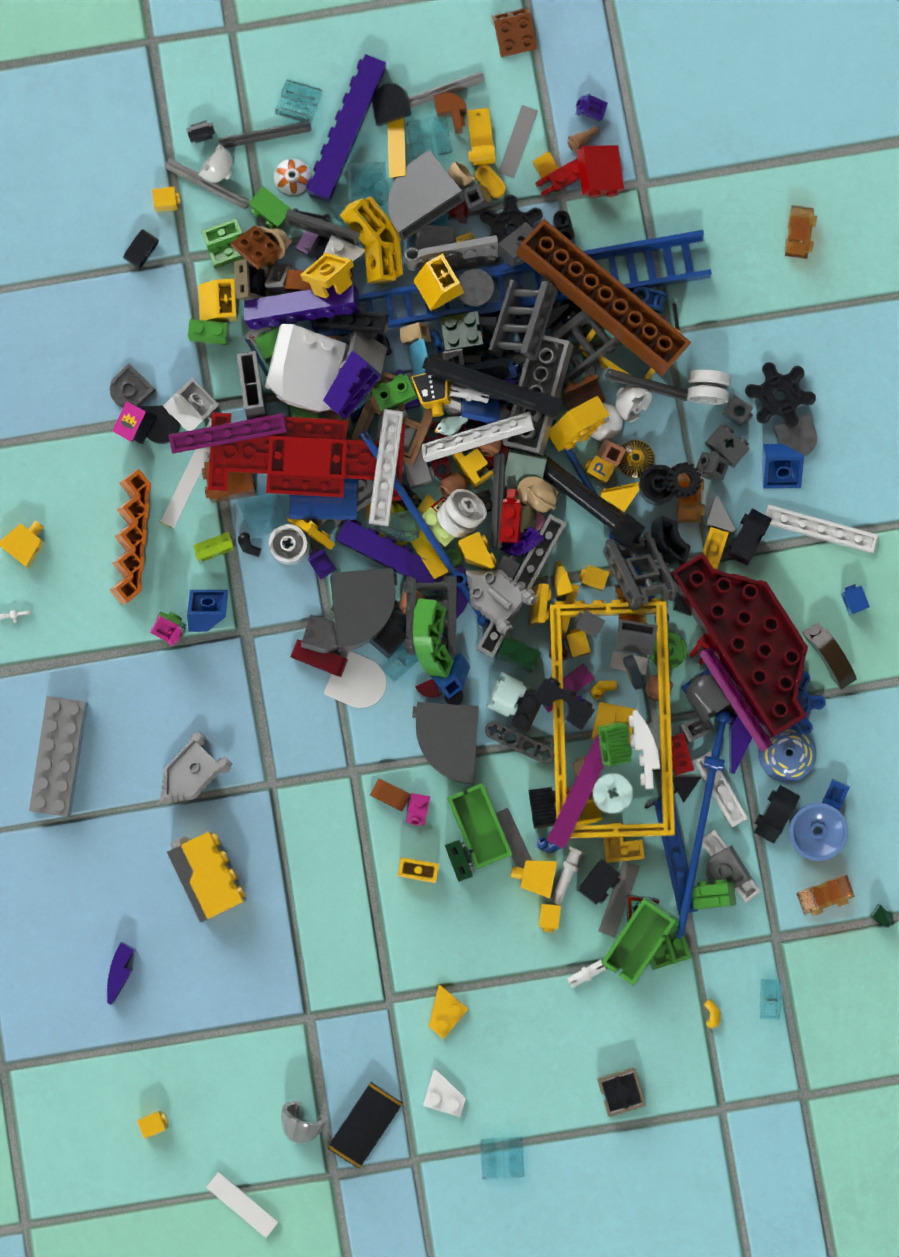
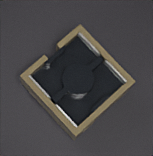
[234,259,271,301]
[597,1067,646,1117]

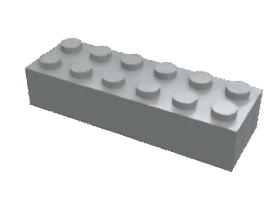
[503,335,574,456]
[29,696,88,817]

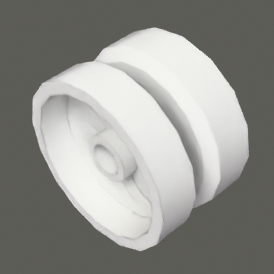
[687,370,731,405]
[437,489,487,539]

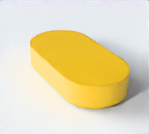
[475,165,506,199]

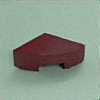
[415,679,440,698]

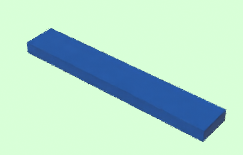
[653,800,698,915]

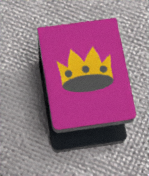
[112,401,157,444]

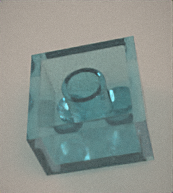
[347,162,387,205]

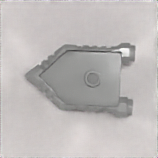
[465,569,538,636]
[160,732,233,804]

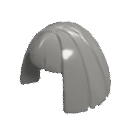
[281,1101,327,1144]

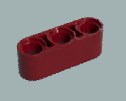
[290,639,348,677]

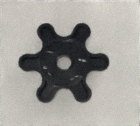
[480,195,543,243]
[745,362,816,428]

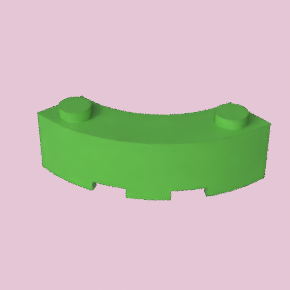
[413,598,454,678]

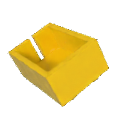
[549,396,610,452]

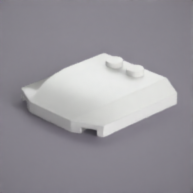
[265,324,349,414]

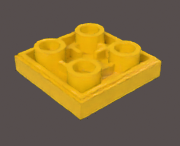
[528,583,551,625]

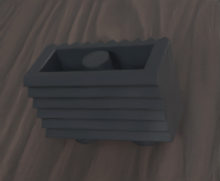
[510,688,541,732]
[528,787,556,829]

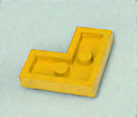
[287,517,335,550]
[602,822,645,863]

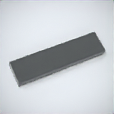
[286,209,360,246]

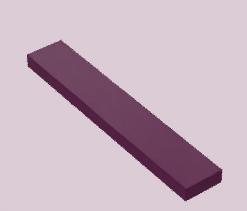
[169,413,287,454]
[699,647,773,752]
[547,735,604,849]

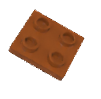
[491,8,537,57]
[231,226,282,269]
[562,374,606,411]

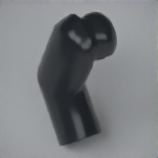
[374,333,393,356]
[238,532,262,557]

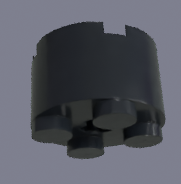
[639,465,678,506]

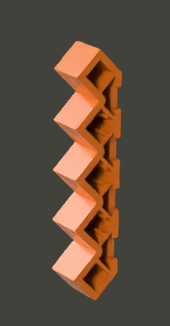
[110,469,151,605]

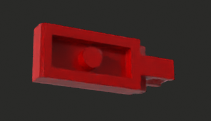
[499,489,523,543]

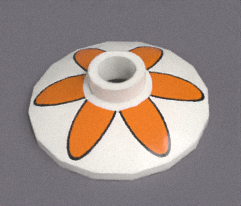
[274,159,311,196]

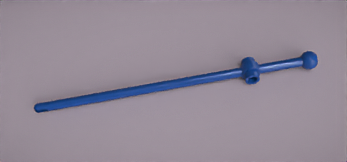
[360,430,491,627]
[677,710,731,938]

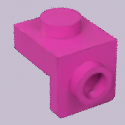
[150,615,182,646]
[406,793,430,826]

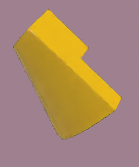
[553,561,573,600]

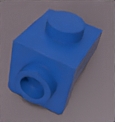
[822,778,850,811]

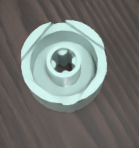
[486,672,526,717]
[593,773,633,814]

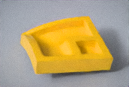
[591,702,637,745]

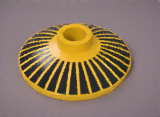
[618,440,654,478]

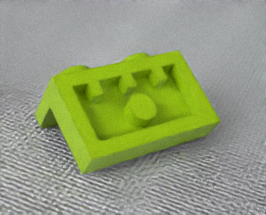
[193,532,235,563]

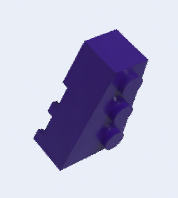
[323,350,382,420]

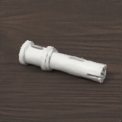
[550,847,586,906]

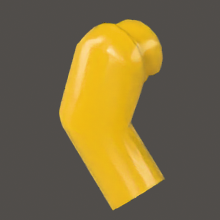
[591,681,617,700]
[703,998,721,1029]

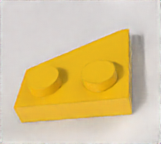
[429,985,468,1039]

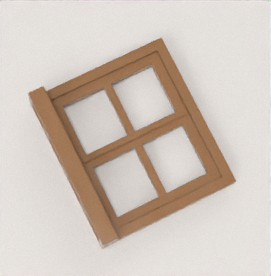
[350,371,434,466]

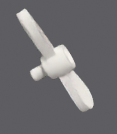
[0,610,32,623]

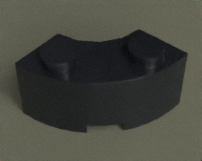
[727,508,772,566]
[651,515,691,569]
[754,785,800,844]

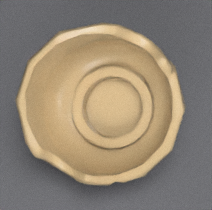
[448,161,476,189]

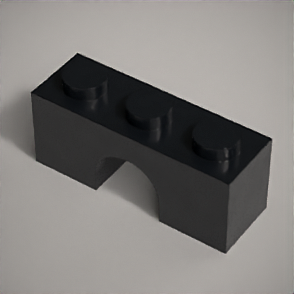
[533,677,595,730]

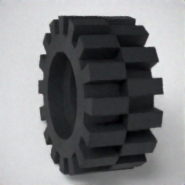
[665,462,703,499]

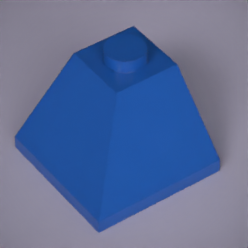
[762,444,804,488]
[187,590,228,632]

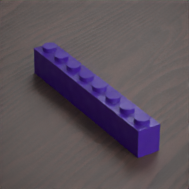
[306,54,386,203]

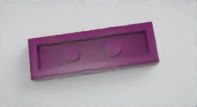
[543,663,595,713]

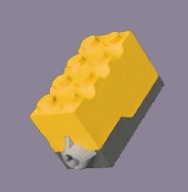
[167,831,247,923]

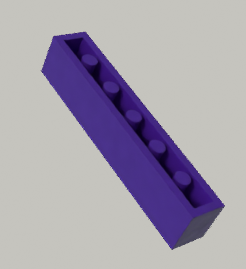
[244,282,359,330]
[336,520,449,594]

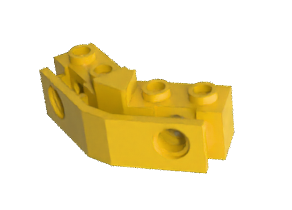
[340,197,403,285]

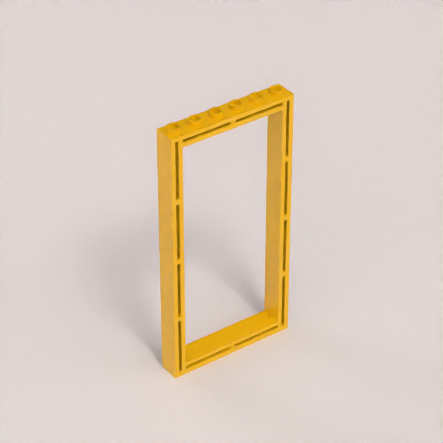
[550,598,675,838]

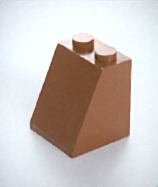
[202,461,257,503]

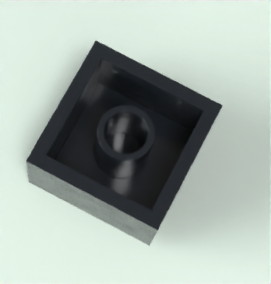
[577,859,621,905]

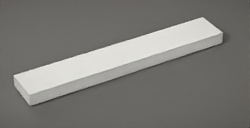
[368,409,404,526]
[422,411,535,463]
[765,504,879,554]

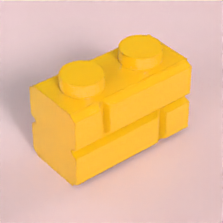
[398,857,439,883]

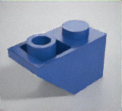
[431,653,470,699]

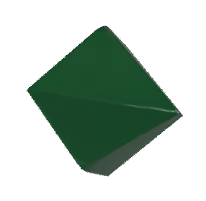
[870,904,893,928]

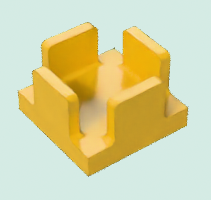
[300,253,354,298]
[453,448,494,490]

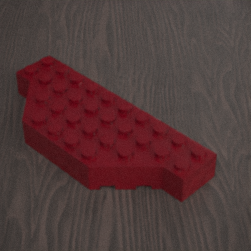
[671,553,808,739]

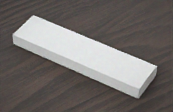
[693,751,749,828]
[702,829,761,903]
[206,1172,279,1238]

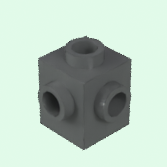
[696,451,730,480]

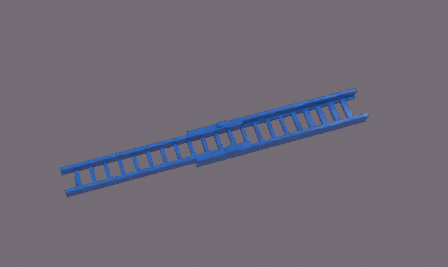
[311,230,712,337]

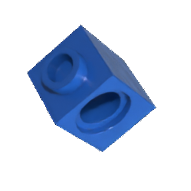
[841,584,870,615]

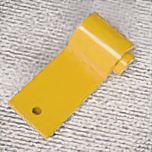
[467,108,496,166]

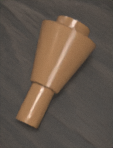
[567,126,600,152]

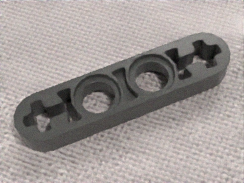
[485,721,554,764]

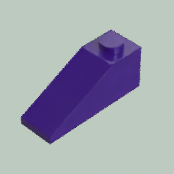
[728,714,760,775]

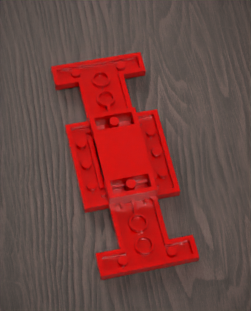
[208,412,405,501]

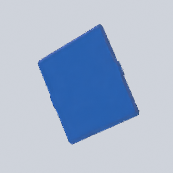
[289,478,359,520]

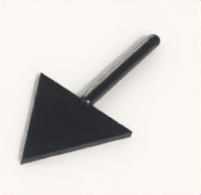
[645,777,701,809]

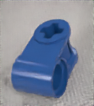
[633,287,668,314]

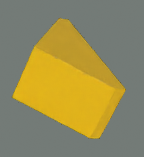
[601,482,640,512]

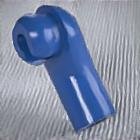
[429,329,444,353]
[537,837,561,854]

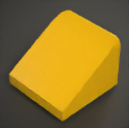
[533,151,558,178]

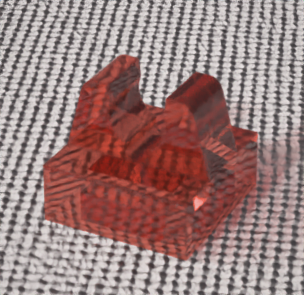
[448,201,468,224]

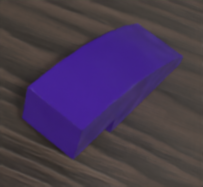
[107,942,136,1005]

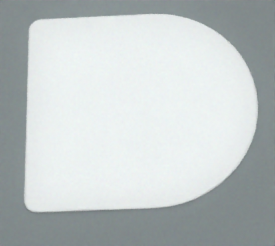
[324,651,386,708]

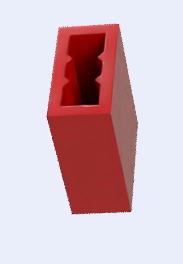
[577,145,624,198]

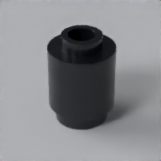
[186,120,215,143]

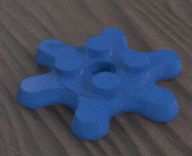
[778,671,826,735]

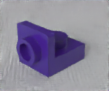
[575,94,608,121]
[308,549,337,580]

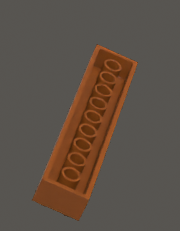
[516,219,691,377]

